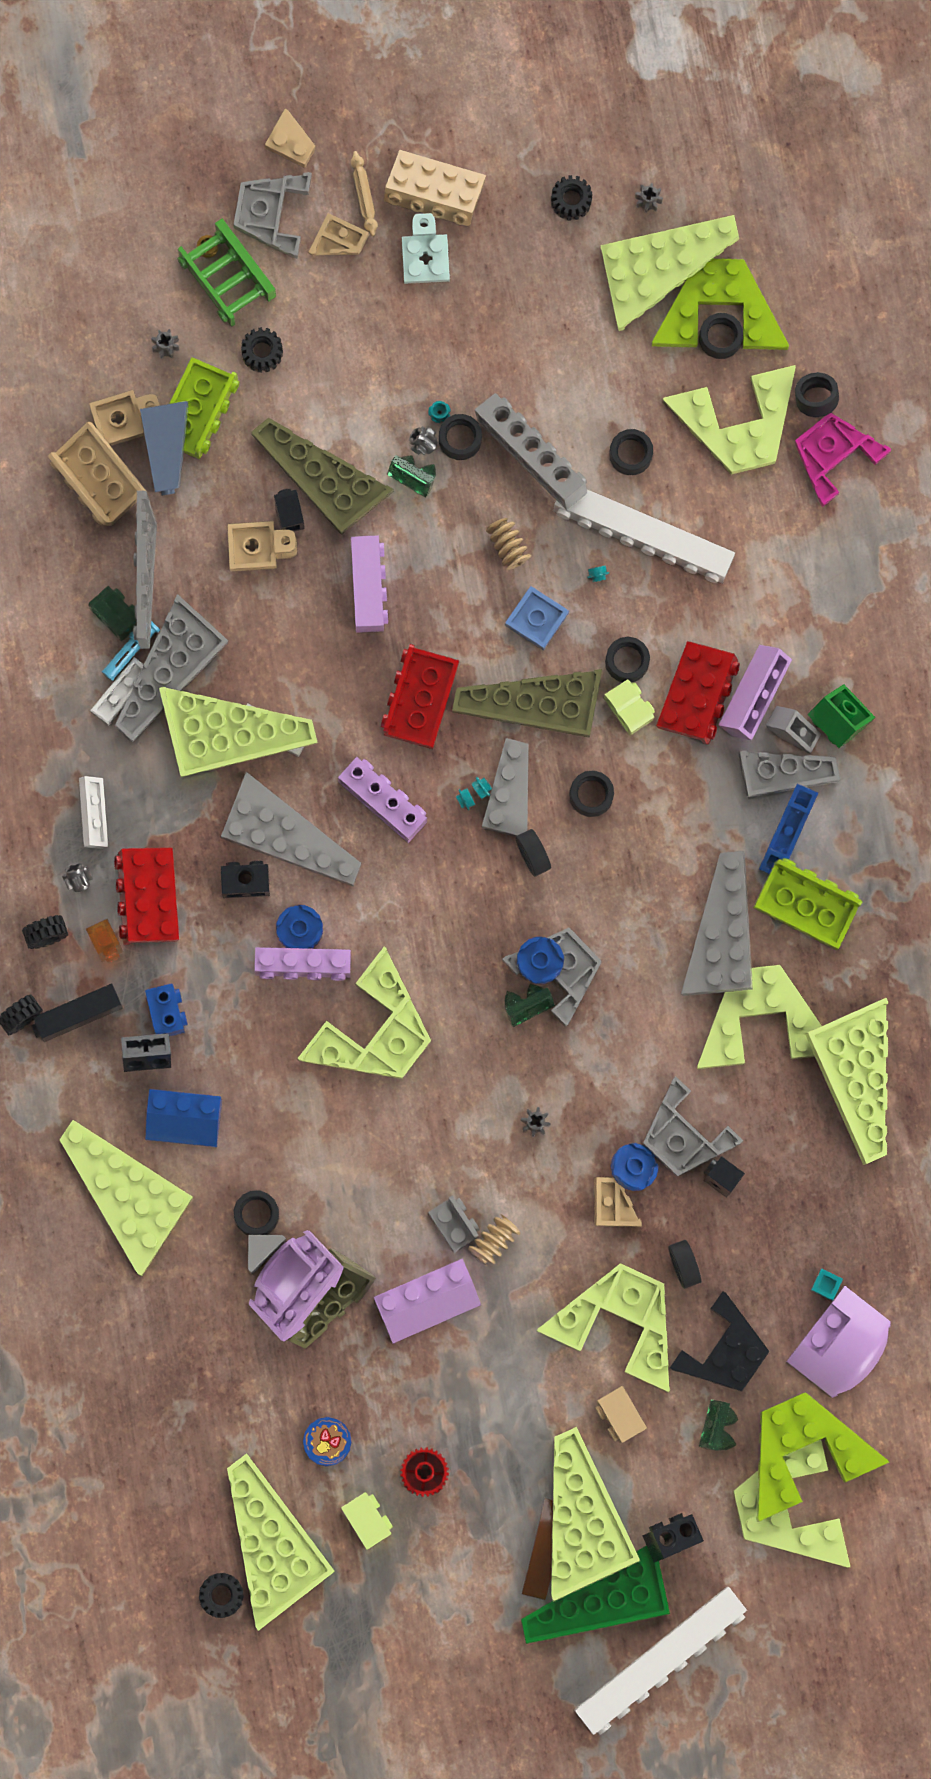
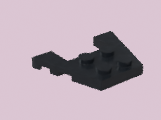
[669,1291,770,1392]

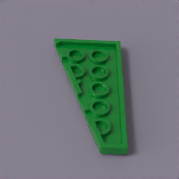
[521,1546,670,1644]

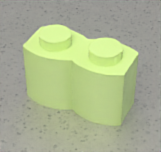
[604,679,655,735]

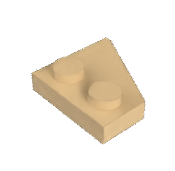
[265,109,315,168]
[309,213,369,255]
[594,1177,642,1227]

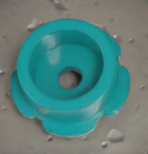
[428,401,451,423]
[587,565,609,582]
[471,777,492,799]
[456,788,475,810]

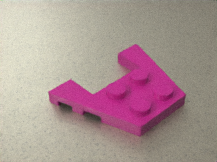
[795,413,891,507]

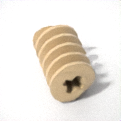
[486,518,531,570]
[468,1214,521,1266]

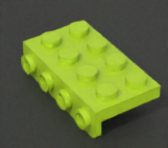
[169,357,240,460]
[753,858,863,950]

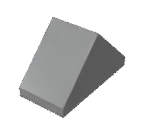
[248,1235,287,1274]

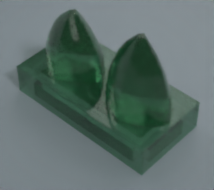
[387,455,436,498]
[505,984,555,1027]
[699,1400,738,1451]

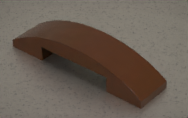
[522,1498,553,1600]

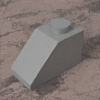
[766,706,821,754]

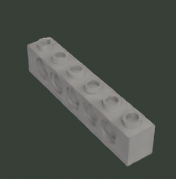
[475,393,587,510]

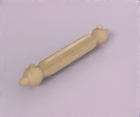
[351,151,378,237]

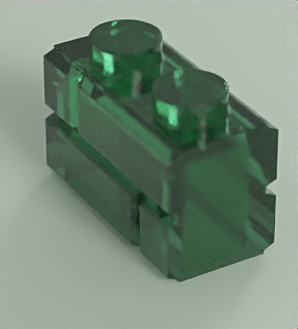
[88,586,137,641]

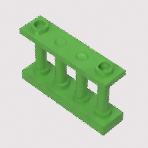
[177,218,276,327]

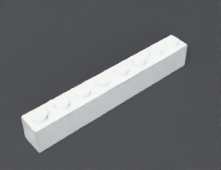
[553,480,735,583]
[574,1587,747,1735]

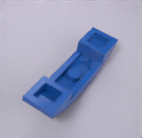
[759,783,818,874]

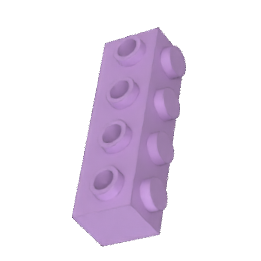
[351,535,388,633]
[719,645,792,740]
[338,757,427,843]
[255,947,351,981]

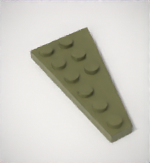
[251,418,394,535]
[452,669,602,738]

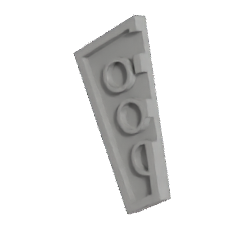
[482,738,529,837]
[739,751,840,798]

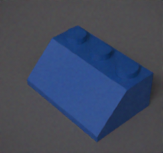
[145,1089,222,1147]

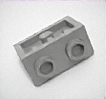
[428,1195,480,1253]

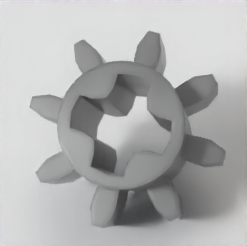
[635,183,663,213]
[151,329,179,359]
[409,426,437,455]
[62,863,93,892]
[521,1107,551,1138]

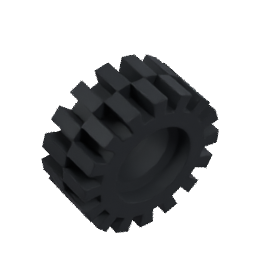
[551,175,593,220]
[241,327,283,373]
[22,915,69,949]
[0,994,43,1036]
[199,1573,244,1618]

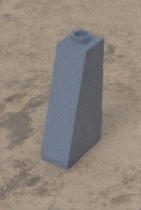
[140,401,188,496]

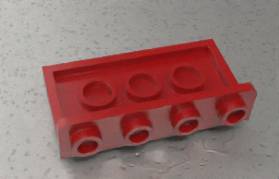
[656,641,740,745]
[380,644,459,749]
[114,848,179,945]

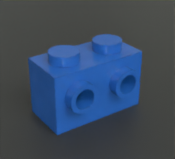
[145,983,188,1036]

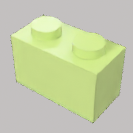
[341,1492,393,1550]

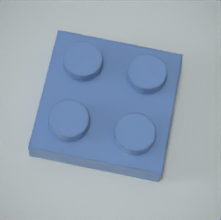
[505,586,569,650]

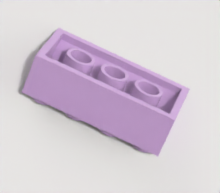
[374,1259,481,1343]

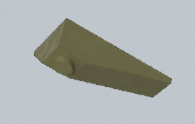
[288,1248,376,1349]

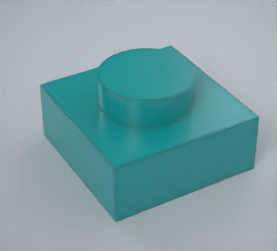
[810,1268,843,1301]

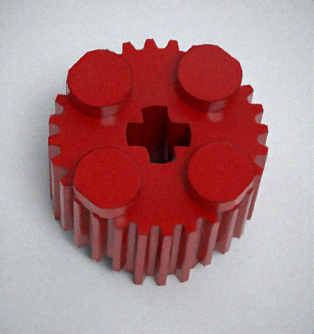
[400,1447,449,1497]

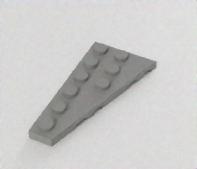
[133,491,157,649]
[115,594,229,742]
[221,772,361,886]
[681,851,753,996]

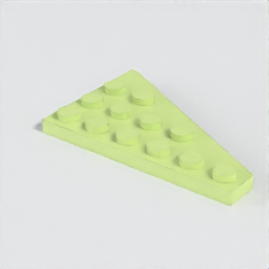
[60,1120,193,1276]

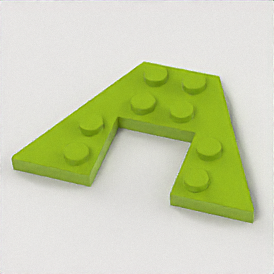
[652,258,789,350]
[756,1392,889,1522]

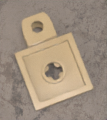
[89,390,160,446]
[228,521,297,571]

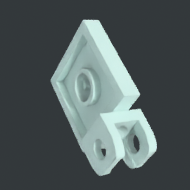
[402,213,450,284]

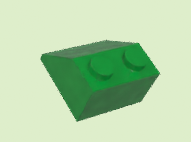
[807,684,876,748]

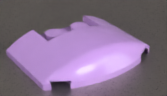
[249,1230,343,1341]
[786,1286,891,1398]

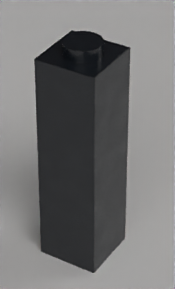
[31,983,123,1042]

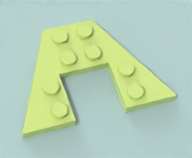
[663,365,796,475]
[298,946,431,1079]
[697,965,822,1069]
[536,1263,670,1392]
[733,1439,850,1567]

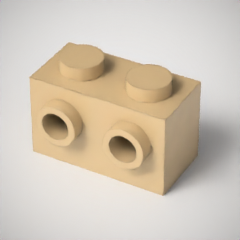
[595,1386,647,1444]

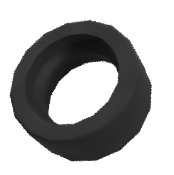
[699,313,743,359]
[795,372,839,418]
[439,414,482,460]
[609,429,653,475]
[605,636,650,683]
[569,770,614,817]
[515,829,551,877]
[233,1190,279,1236]
[668,1240,702,1289]

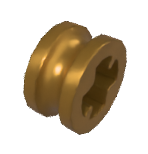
[197,235,218,258]

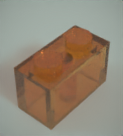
[86,919,123,963]

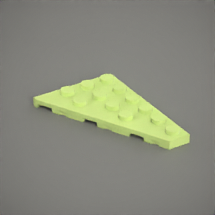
[601,215,739,331]
[159,687,318,777]
[805,998,888,1165]
[551,1427,640,1602]
[227,1453,335,1631]

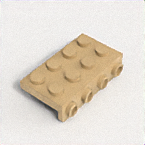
[384,150,486,226]
[48,422,147,526]

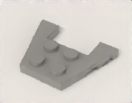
[234,172,312,259]
[502,928,602,1027]
[643,1076,743,1177]

